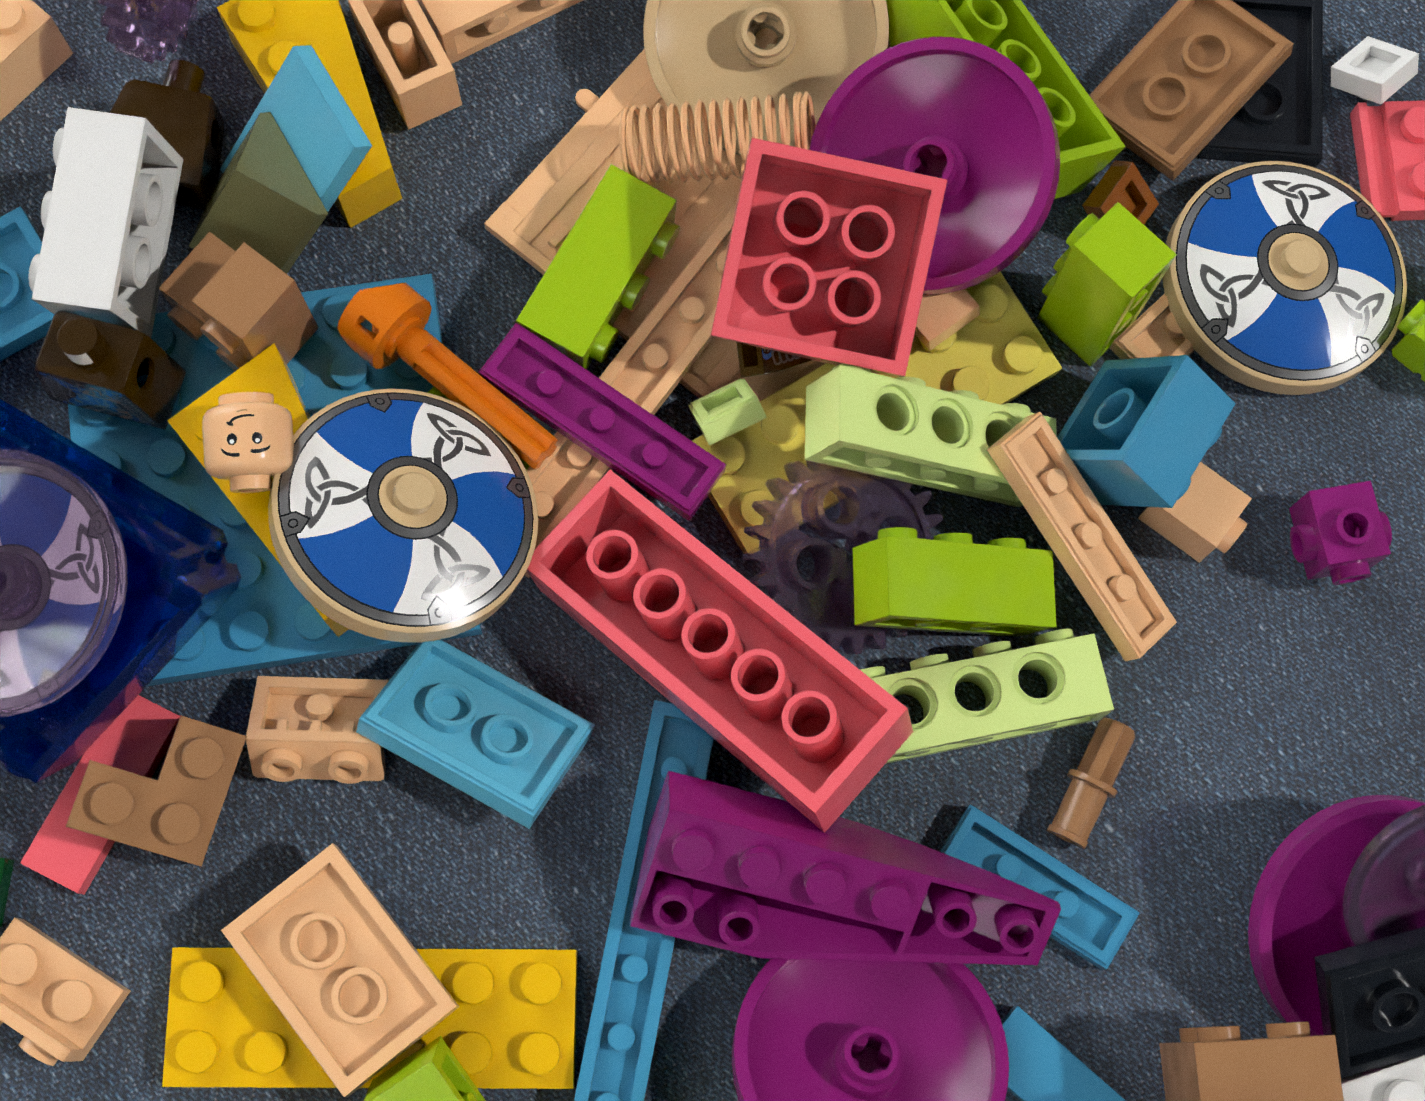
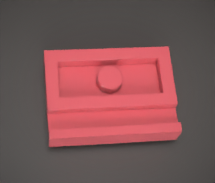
[1350,100,1425,221]

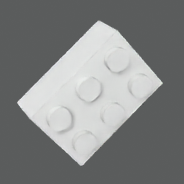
[29,107,184,338]

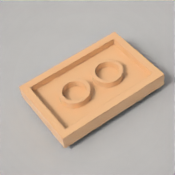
[221,843,459,1097]

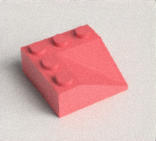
[711,138,947,378]

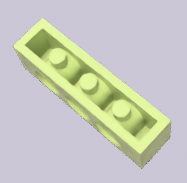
[805,363,1057,507]
[861,628,1114,764]

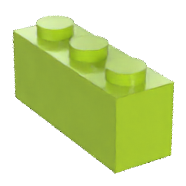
[516,164,680,370]
[1037,202,1177,367]
[852,527,1056,637]

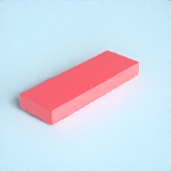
[20,687,180,895]

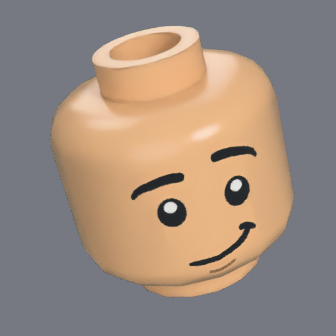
[202,392,294,493]

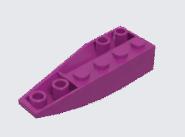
[630,770,1061,965]

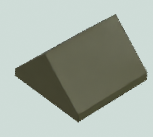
[189,112,328,274]

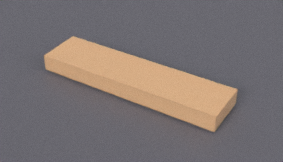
[987,411,1177,661]

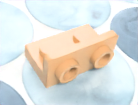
[246,676,389,784]
[0,917,131,1066]

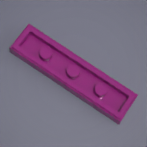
[479,322,727,521]

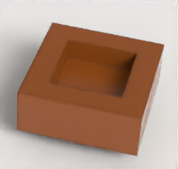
[1082,160,1159,224]

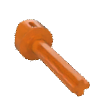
[337,282,558,469]

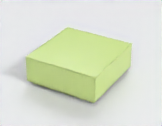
[688,378,767,446]

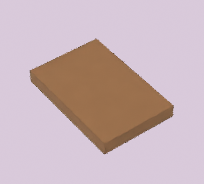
[1089,0,1294,181]

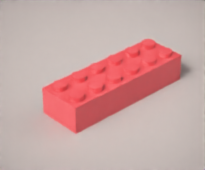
[526,470,913,833]

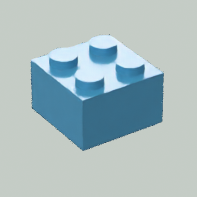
[1057,355,1236,508]

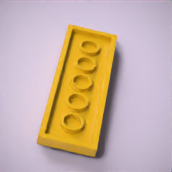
[162,947,578,1089]

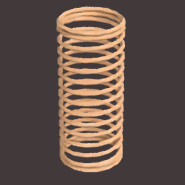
[619,91,816,185]

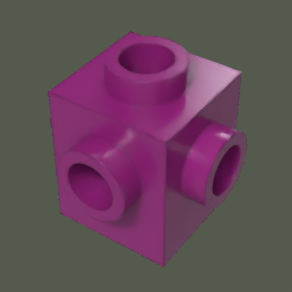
[1289,481,1392,585]

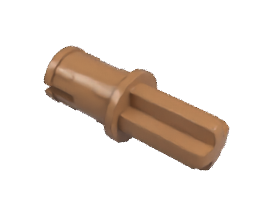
[1047,718,1135,849]

